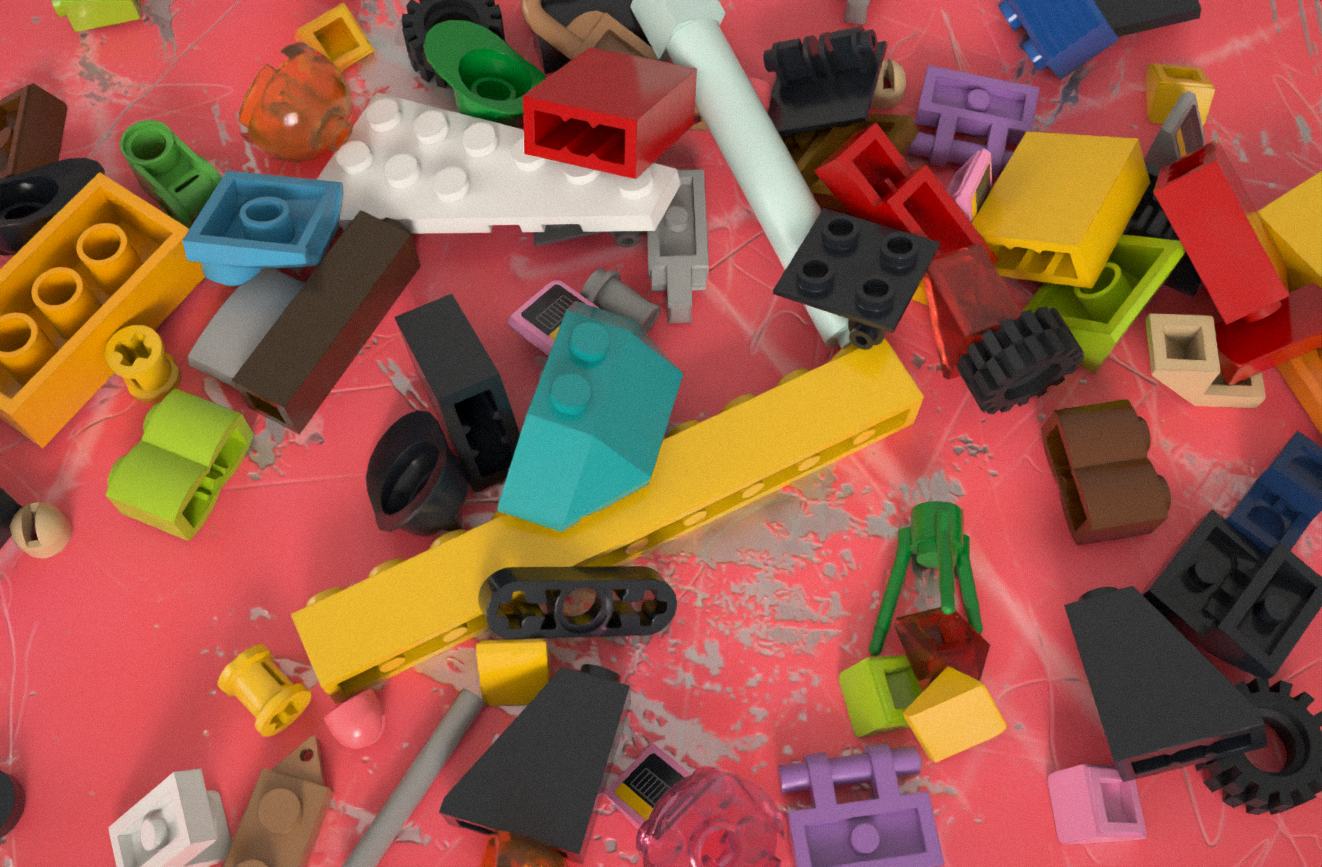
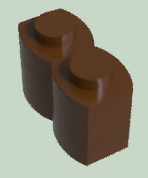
[1041,399,1171,545]

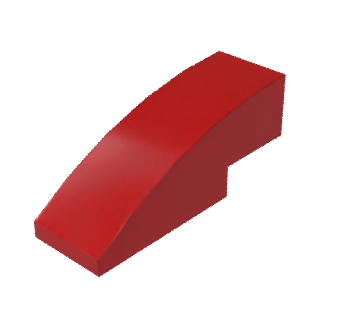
[814,122,999,300]

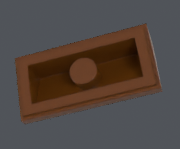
[0,83,67,178]

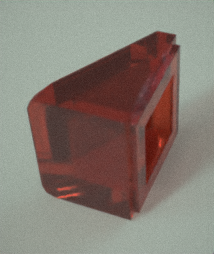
[894,607,990,691]

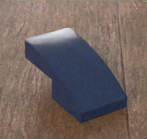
[1225,430,1322,553]

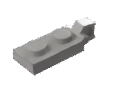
[647,169,709,323]

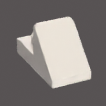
[108,768,232,867]

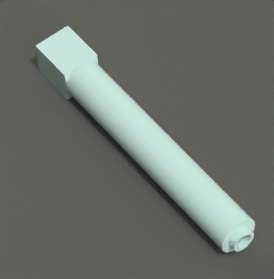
[630,0,852,349]

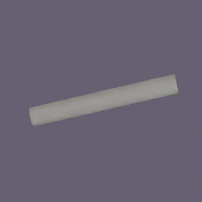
[342,688,486,867]

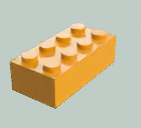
[0,172,205,448]

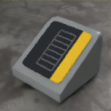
[1145,90,1205,168]

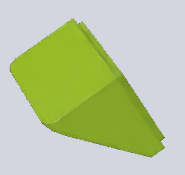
[839,655,926,738]

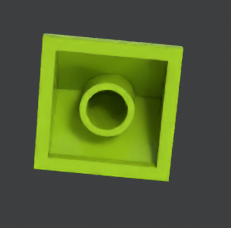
[1017,235,1186,374]

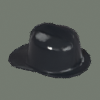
[0,158,105,256]
[366,410,471,537]

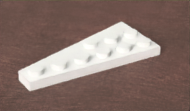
[316,92,681,234]

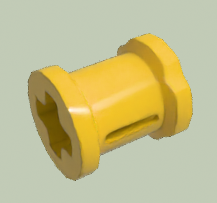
[104,325,182,403]
[217,644,312,737]

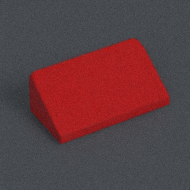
[1214,282,1322,386]

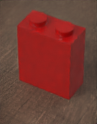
[523,47,697,179]
[1153,139,1289,325]

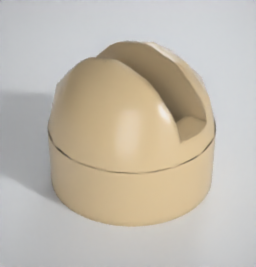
[871,59,907,109]
[10,502,72,559]

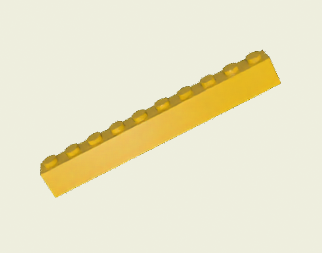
[291,338,924,704]

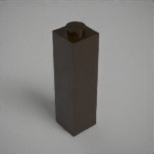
[232,210,421,435]

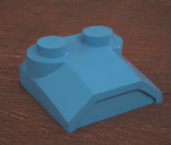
[182,170,344,286]

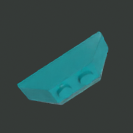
[497,301,683,532]

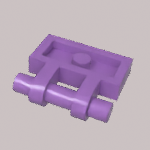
[908,65,1039,178]
[777,743,945,867]

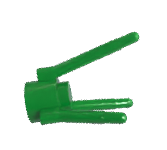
[869,501,983,656]

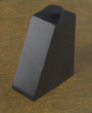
[394,294,520,493]
[1064,586,1268,782]
[439,664,631,864]

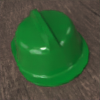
[423,20,546,129]

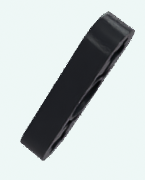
[478,566,677,639]

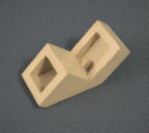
[1145,313,1266,408]

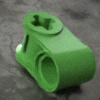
[120,120,222,229]

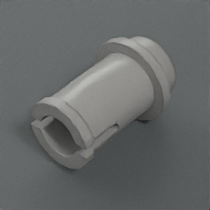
[581,268,661,333]

